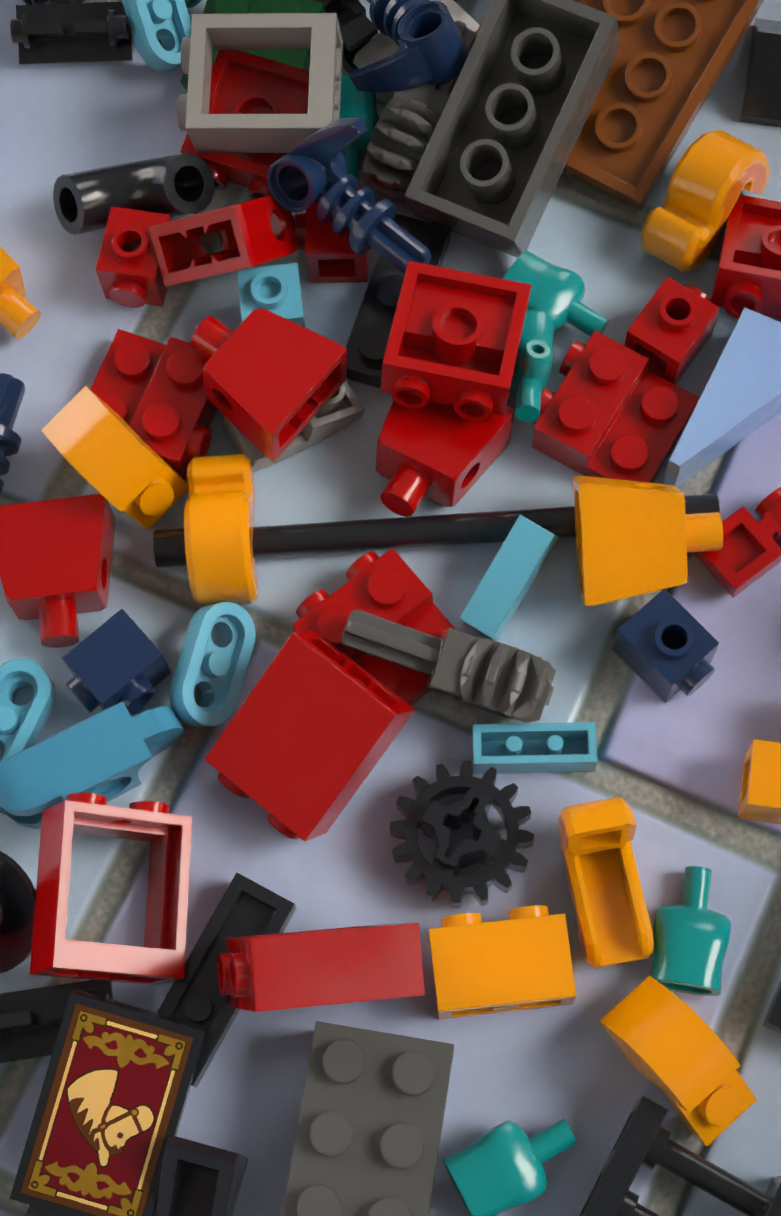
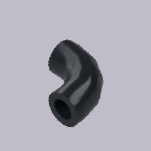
[53,154,215,235]

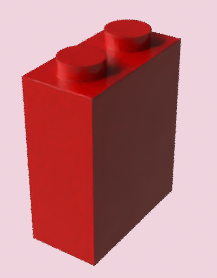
[204,630,415,842]

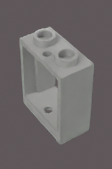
[177,13,343,153]

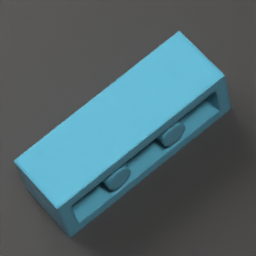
[459,515,559,640]
[472,722,597,774]

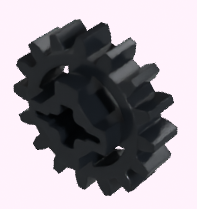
[390,761,534,909]

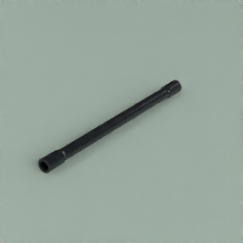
[153,494,720,568]

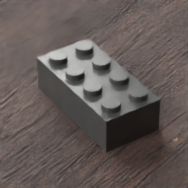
[404,0,621,258]
[281,1021,454,1216]

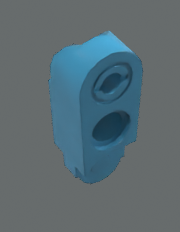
[0,701,184,829]

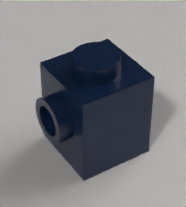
[612,588,719,703]
[62,609,172,715]

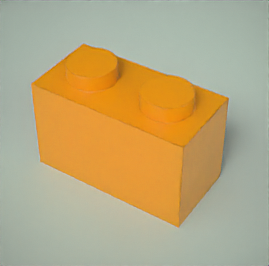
[429,905,576,1020]

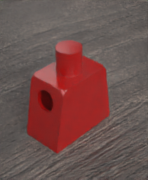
[148,195,297,287]
[190,308,347,462]
[375,400,515,517]
[0,494,115,648]

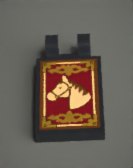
[9,989,208,1216]

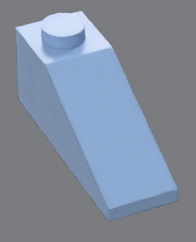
[663,307,781,487]

